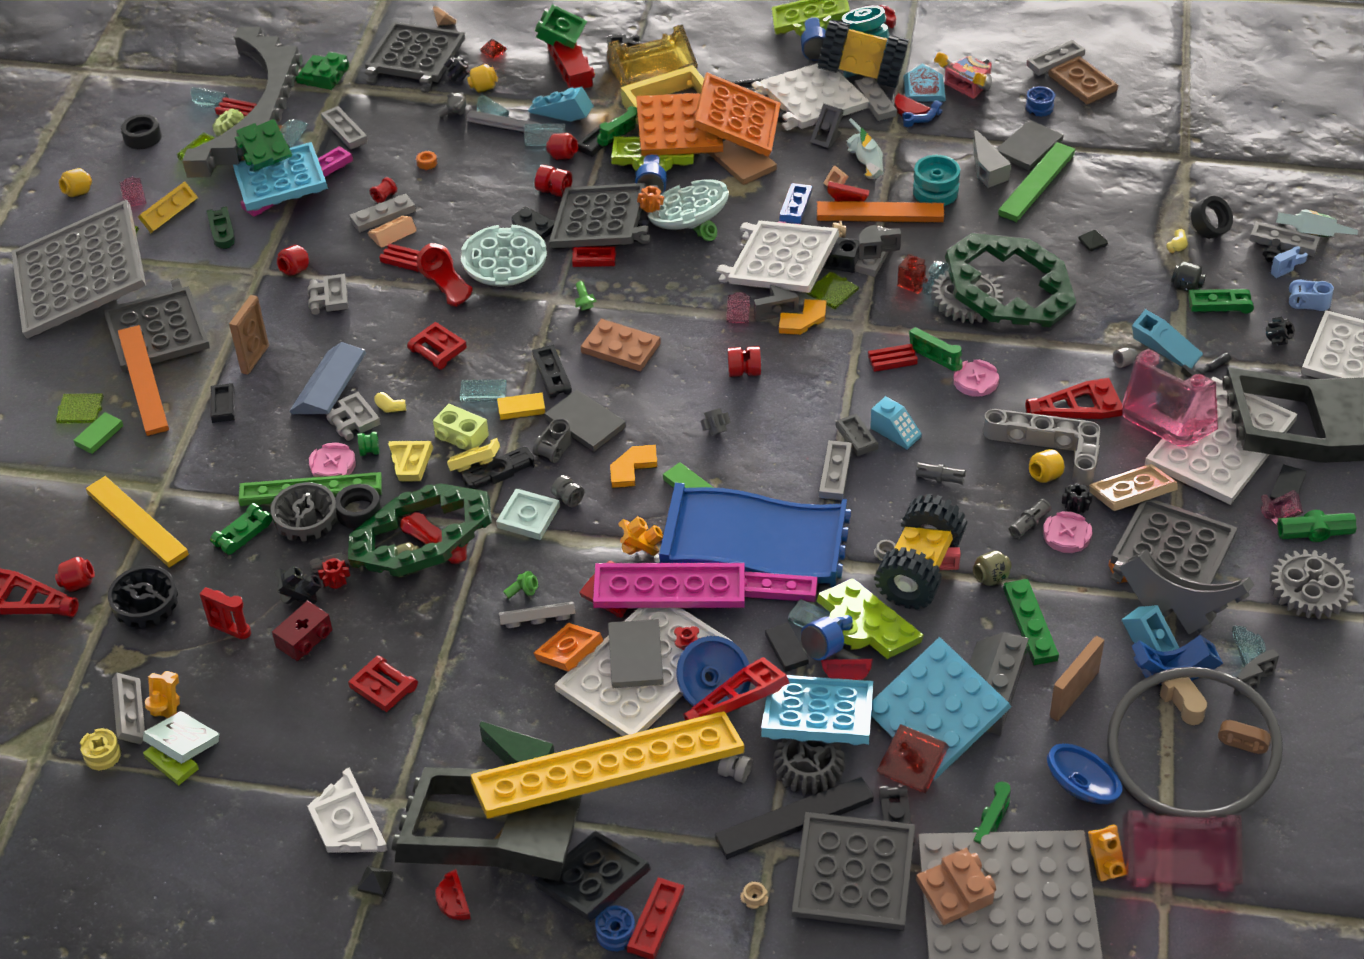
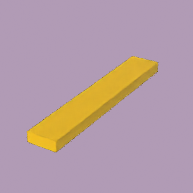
[86,476,189,568]

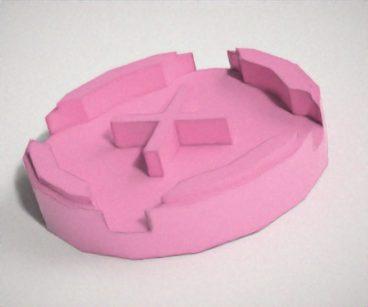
[953,360,999,396]
[309,443,356,477]
[1043,511,1092,553]

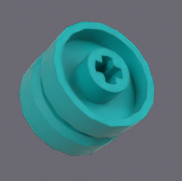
[842,6,889,39]
[913,155,961,206]

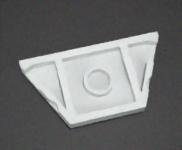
[308,768,387,853]

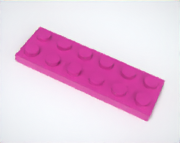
[593,563,744,608]

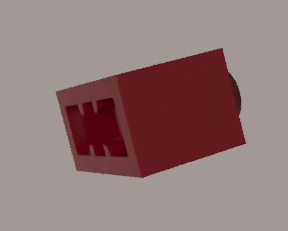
[272,600,333,661]

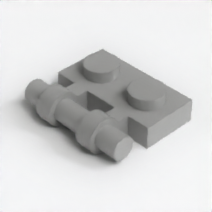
[307,274,348,315]
[326,392,381,441]

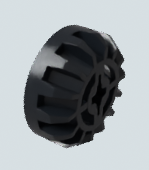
[108,566,178,628]

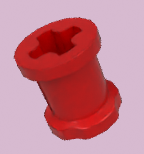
[370,177,397,203]

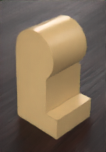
[1160,677,1207,725]

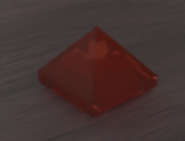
[480,39,507,58]

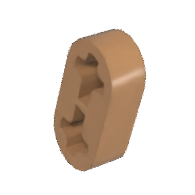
[1218,720,1271,754]

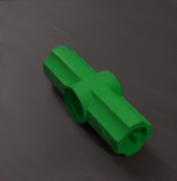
[1277,510,1357,542]

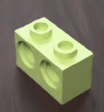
[433,404,489,450]

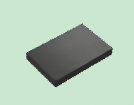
[997,119,1064,171]
[544,390,626,452]
[608,619,664,688]

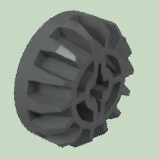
[271,482,337,542]

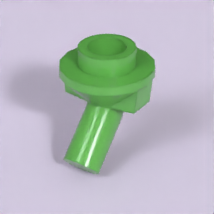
[692,220,717,241]
[575,281,597,311]
[503,571,538,599]

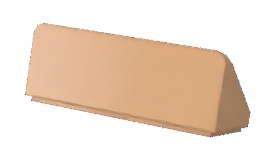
[368,216,416,247]

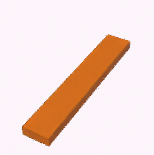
[817,201,944,222]
[118,325,169,436]

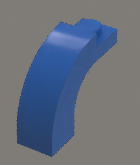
[1132,635,1223,685]

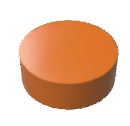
[416,151,437,170]

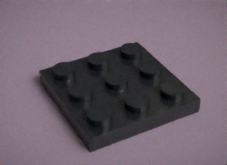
[535,830,651,922]

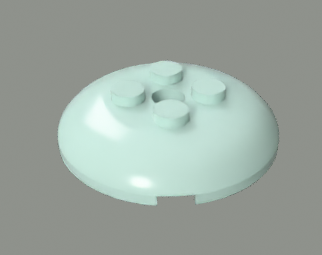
[647,180,729,230]
[461,225,547,286]

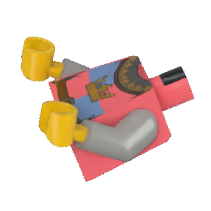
[934,52,992,99]

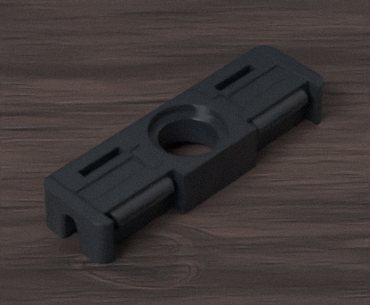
[462,446,535,489]

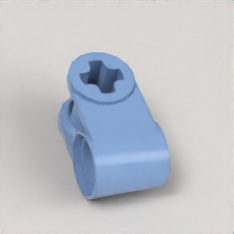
[1289,280,1334,311]

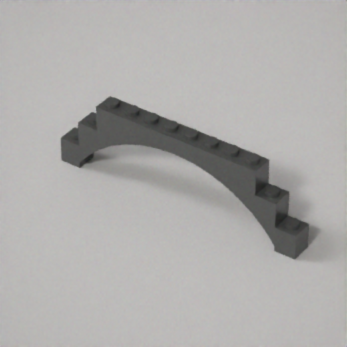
[182,26,303,178]

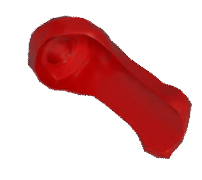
[417,243,473,307]
[400,512,468,564]

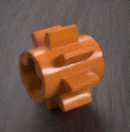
[637,186,664,213]

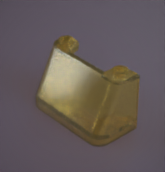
[606,24,698,87]

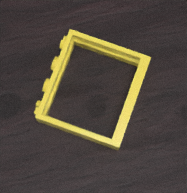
[621,65,704,124]

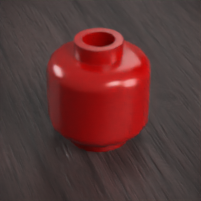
[546,133,578,160]
[277,245,309,276]
[55,557,95,592]

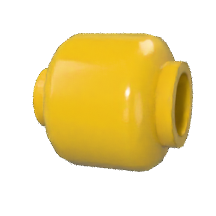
[467,64,498,93]
[59,168,92,197]
[1029,449,1065,483]

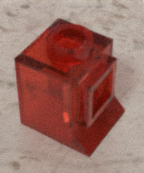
[897,254,929,294]

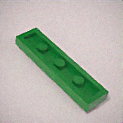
[1003,579,1059,666]

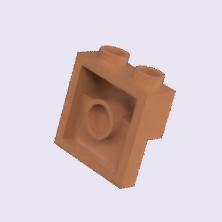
[916,848,996,925]

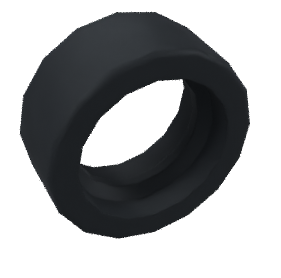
[121,114,162,149]
[1191,195,1233,239]
[335,484,381,529]

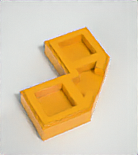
[779,299,826,335]
[610,445,657,488]

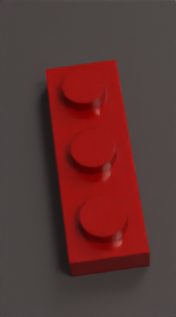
[627,877,684,959]

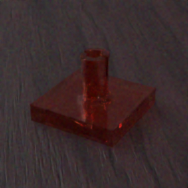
[877,724,949,794]

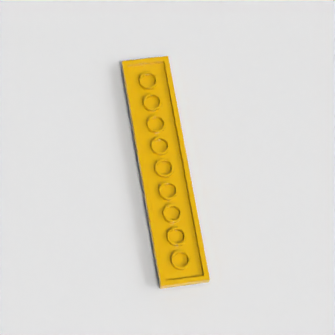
[471,712,744,819]

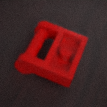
[407,322,467,370]
[200,587,251,639]
[348,655,418,713]

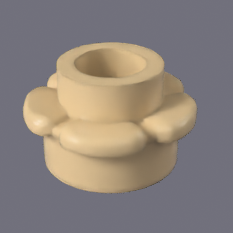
[832,221,846,238]
[741,882,768,909]

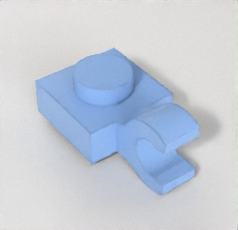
[1271,246,1308,278]

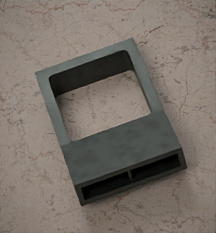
[1222,367,1364,463]
[391,767,582,882]

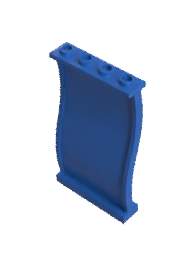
[659,483,851,588]

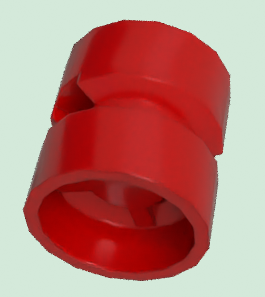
[534,164,573,197]
[728,346,761,377]

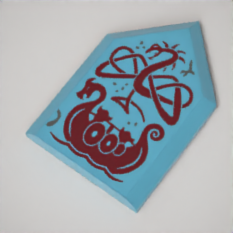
[903,63,946,102]

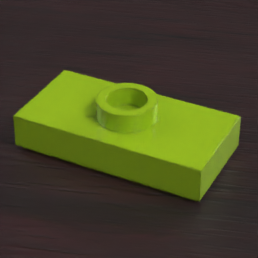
[143,746,199,786]

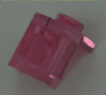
[119,177,146,207]
[726,292,751,323]
[1261,490,1303,525]

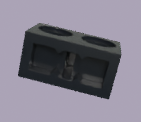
[823,237,859,273]

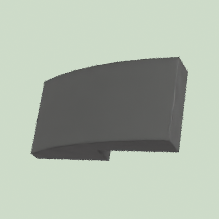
[1234,648,1279,696]

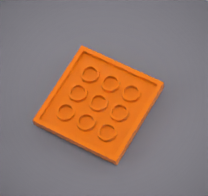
[693,73,781,157]
[636,93,723,156]

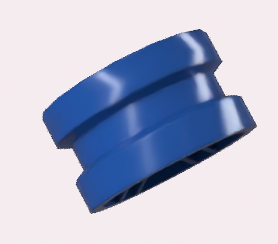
[1025,86,1055,116]
[595,905,635,951]

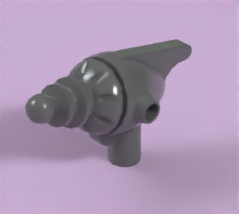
[437,92,466,118]

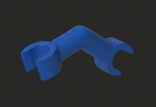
[903,100,943,127]

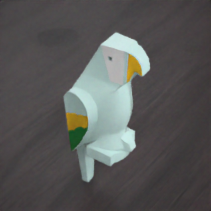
[846,119,884,179]
[1276,210,1359,237]

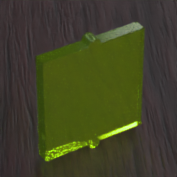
[807,272,859,310]
[56,393,104,423]

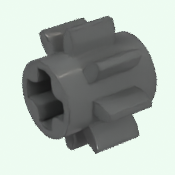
[700,408,731,435]

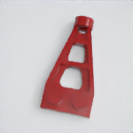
[1025,378,1124,419]
[0,568,79,617]
[683,657,789,721]

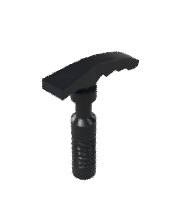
[1181,353,1231,387]

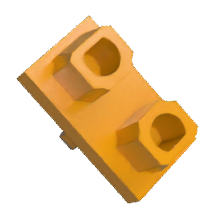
[618,516,663,556]
[145,671,180,719]
[1088,825,1127,881]

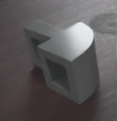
[858,225,901,260]

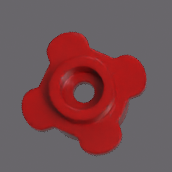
[674,626,699,650]

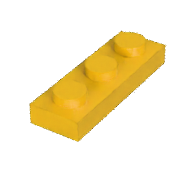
[138,181,198,233]

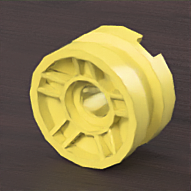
[80,728,121,771]

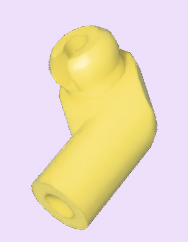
[1166,229,1188,253]
[374,392,406,413]

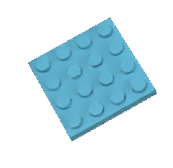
[233,142,328,211]
[871,637,1011,780]
[761,675,873,745]

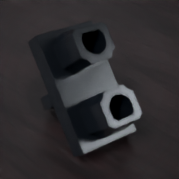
[275,566,322,604]

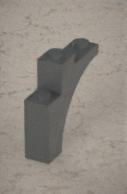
[1119,549,1254,634]

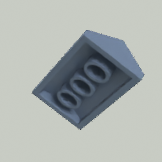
[290,342,366,414]

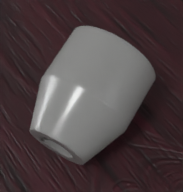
[1112,348,1138,368]

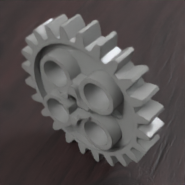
[931,270,1003,323]
[1269,549,1355,619]

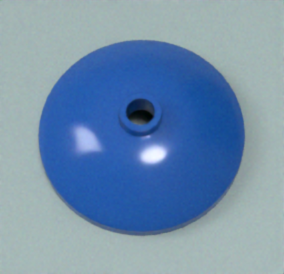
[676,636,751,706]
[1047,744,1122,804]

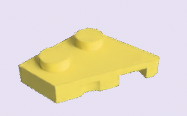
[447,438,500,472]
[388,441,433,481]

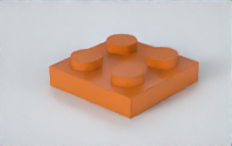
[533,623,604,672]

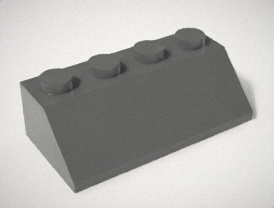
[969,632,1029,736]

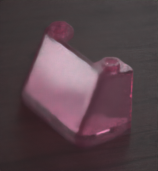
[1122,349,1218,447]
[1123,810,1243,891]

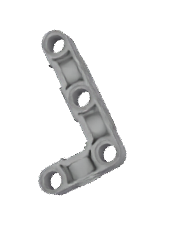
[983,409,1100,486]

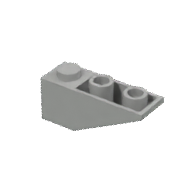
[973,130,1011,188]

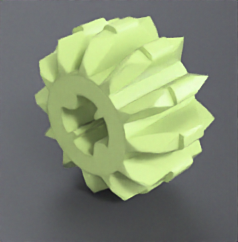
[212,109,245,137]

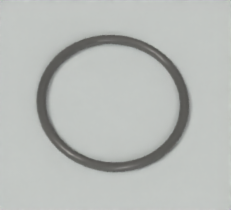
[1107,667,1283,822]

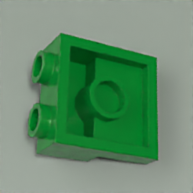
[534,4,587,49]
[296,52,349,90]
[234,119,292,172]

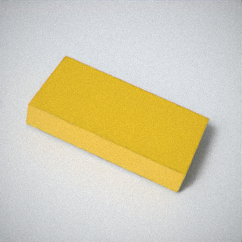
[497,393,545,420]

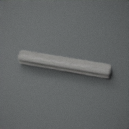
[467,110,543,135]

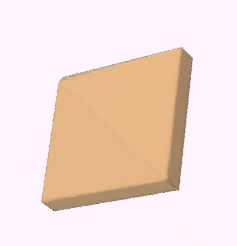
[433,6,457,26]
[823,166,849,186]

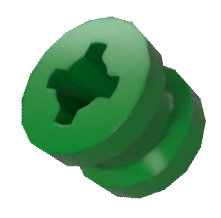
[358,432,379,456]

